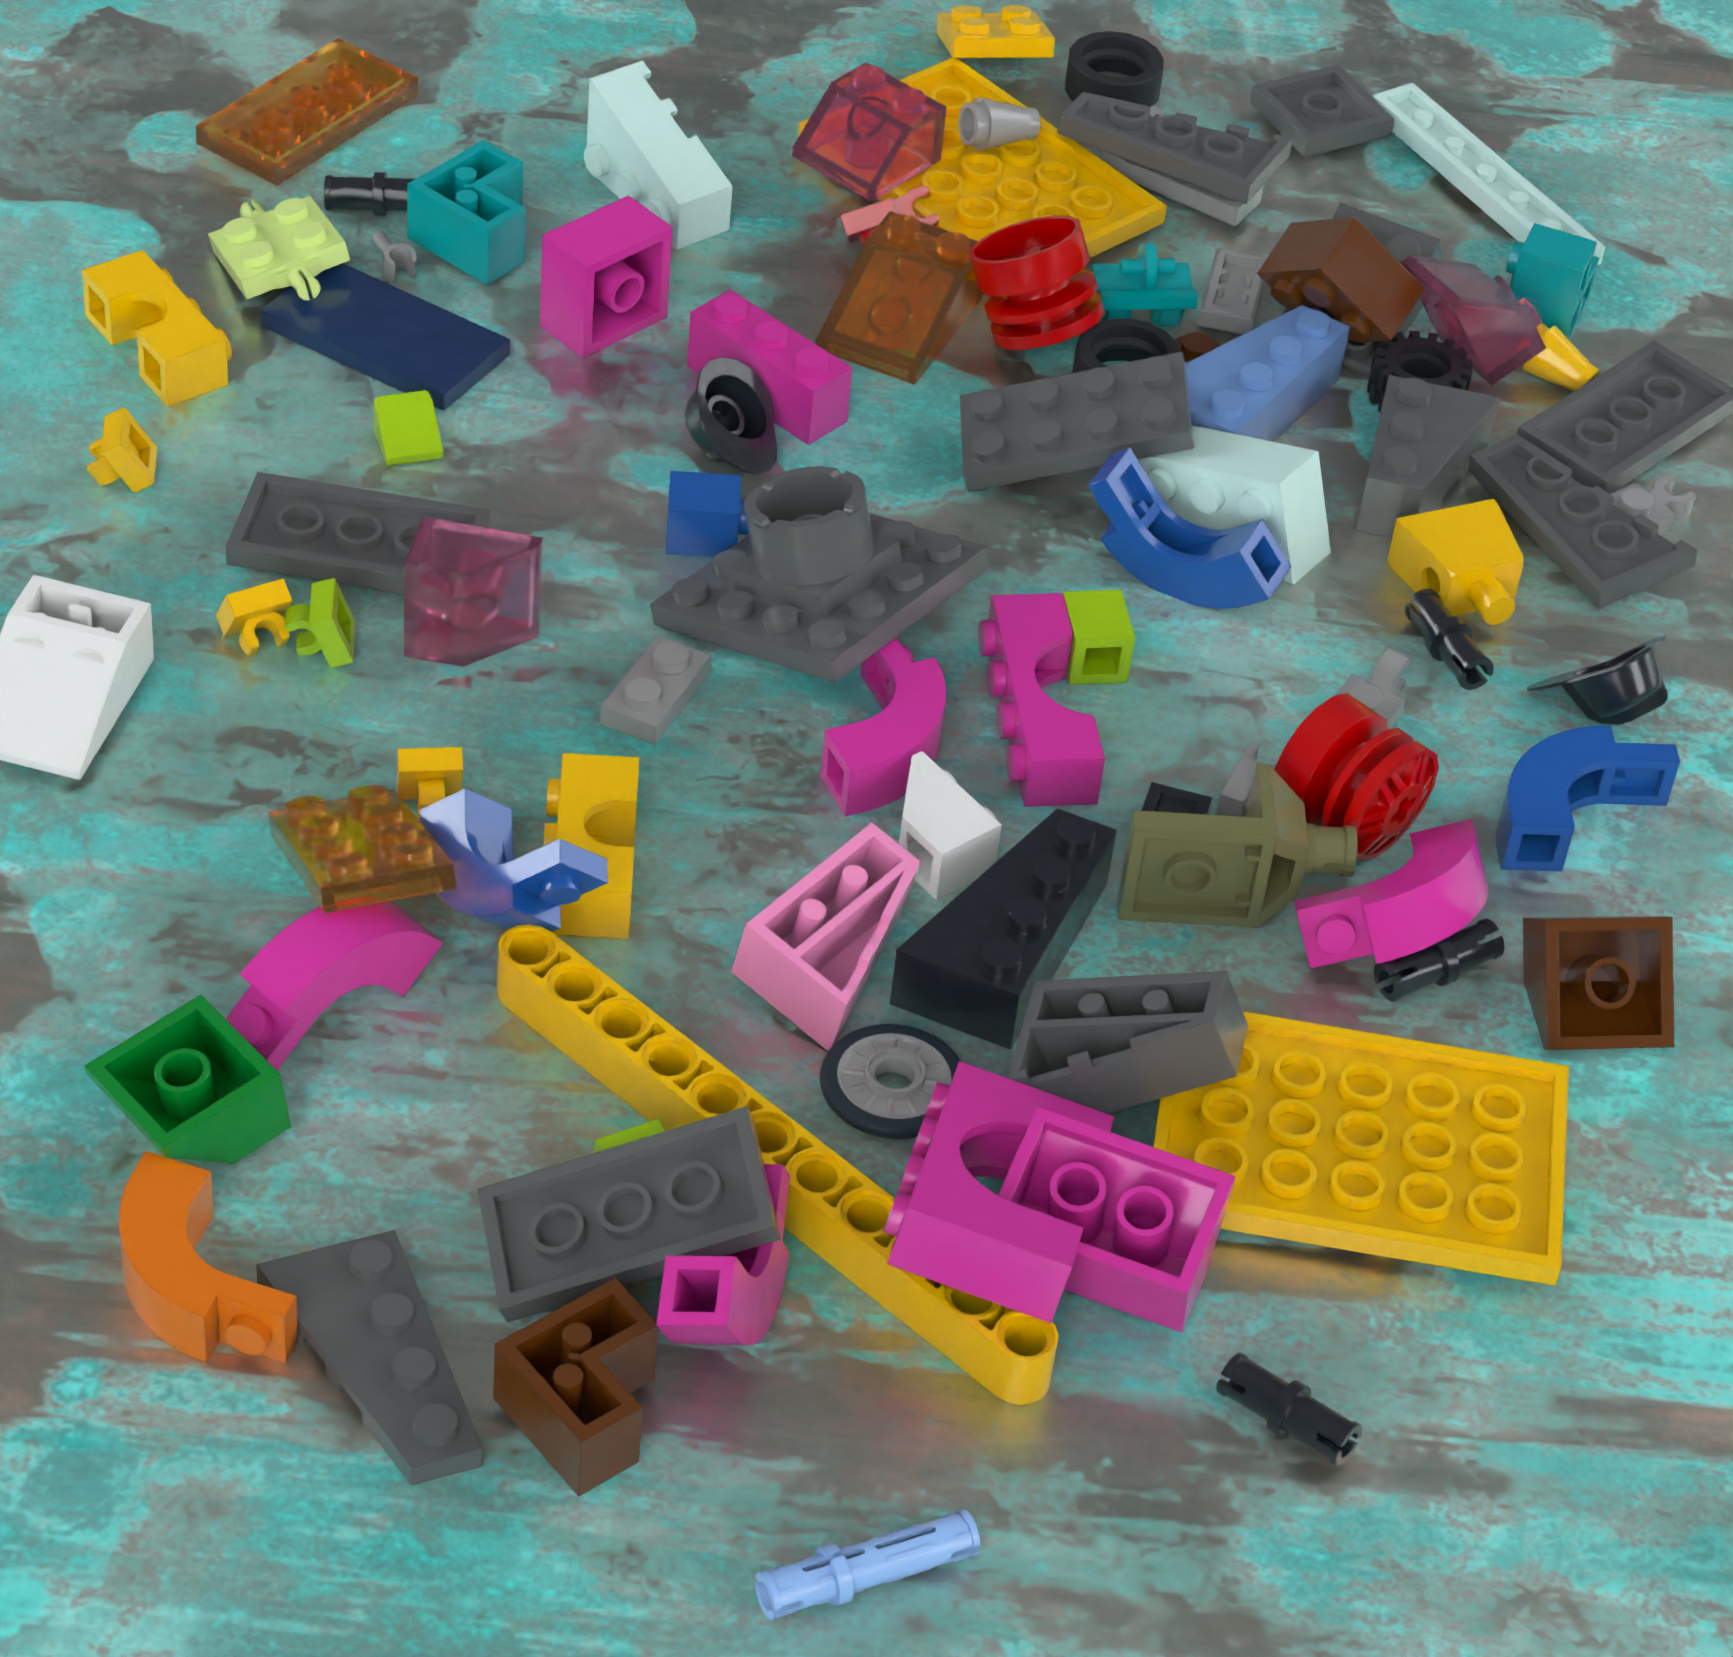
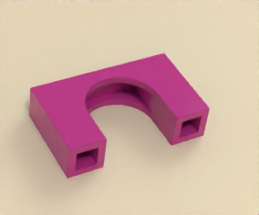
[883,1061,1115,1323]

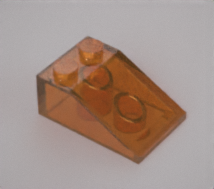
[815,211,983,385]

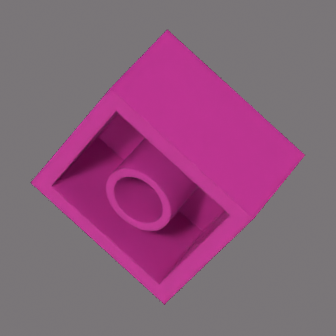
[540,195,672,358]

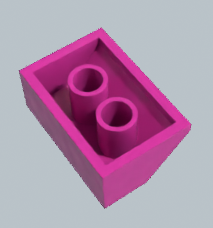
[998,1106,1236,1332]

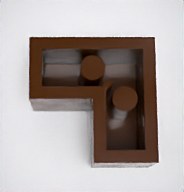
[1257,217,1425,343]
[493,1278,658,1497]

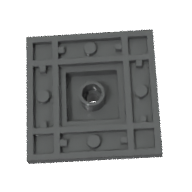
[650,466,990,682]

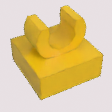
[86,407,157,493]
[216,578,292,656]
[397,747,463,823]

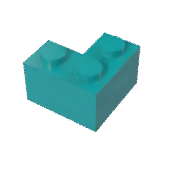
[407,140,526,285]
[1496,223,1599,346]

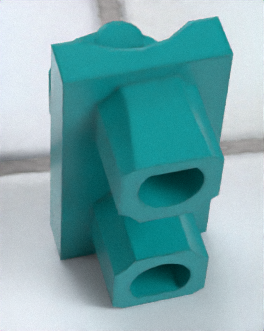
[1091,242,1198,327]

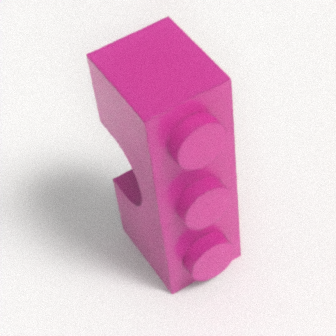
[687,289,853,445]

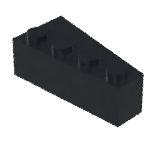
[890,808,1117,1050]

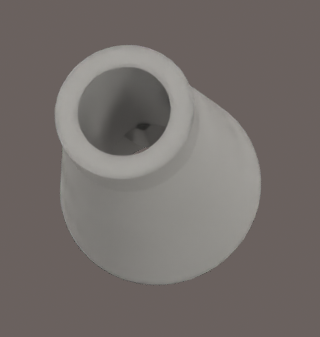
[958,97,1041,151]

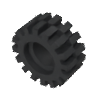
[1367,331,1473,413]

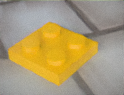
[936,5,1055,58]

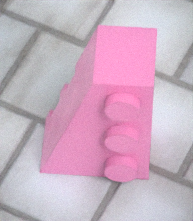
[731,822,921,1051]

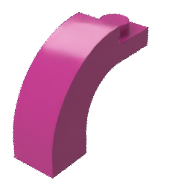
[820,638,946,817]
[1294,819,1489,969]
[226,895,443,1070]
[656,1164,790,1345]

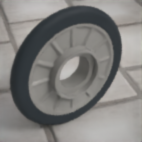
[820,1024,961,1139]

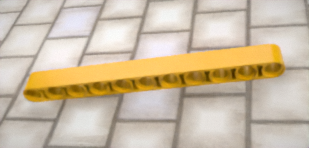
[497,924,1059,1405]

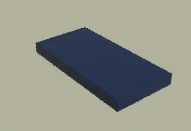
[260,263,510,411]

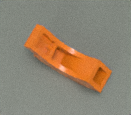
[119,1151,298,1363]

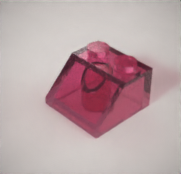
[792,62,947,202]
[1401,255,1546,386]
[404,517,543,667]

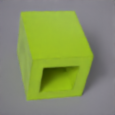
[1063,589,1135,685]

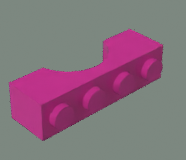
[978,593,1105,807]

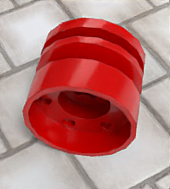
[969,216,1105,350]
[1274,693,1439,861]

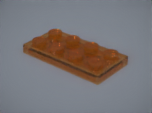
[196,38,418,186]
[268,785,457,913]

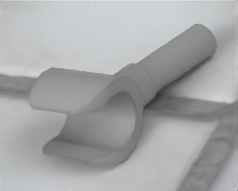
[373,231,417,283]

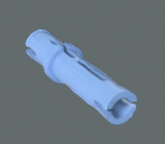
[755,1509,981,1621]

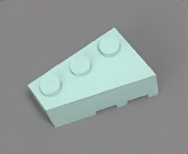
[584,60,733,250]
[1138,425,1331,585]

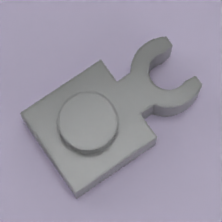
[1611,475,1696,535]

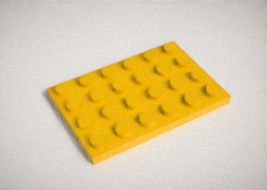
[798,57,1167,270]
[1153,1011,1569,1286]

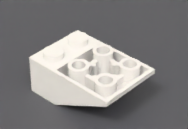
[0,575,154,780]

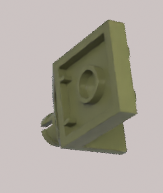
[1117,764,1357,928]

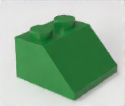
[84,994,291,1164]

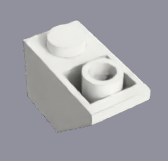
[899,751,1002,900]

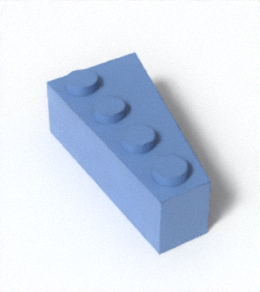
[1186,305,1350,442]

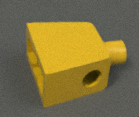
[1387,499,1524,625]

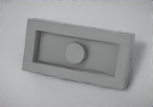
[600,635,711,745]

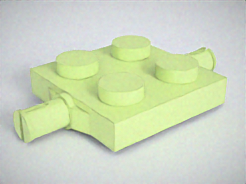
[208,196,350,301]

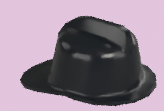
[685,357,778,475]
[1527,635,1668,725]

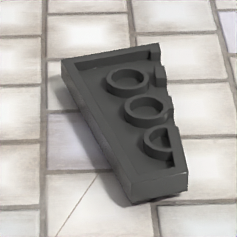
[256,1230,483,1486]

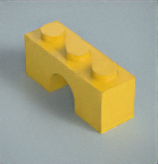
[82,250,232,407]
[543,753,639,939]

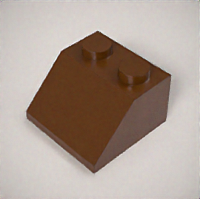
[1523,916,1675,1050]

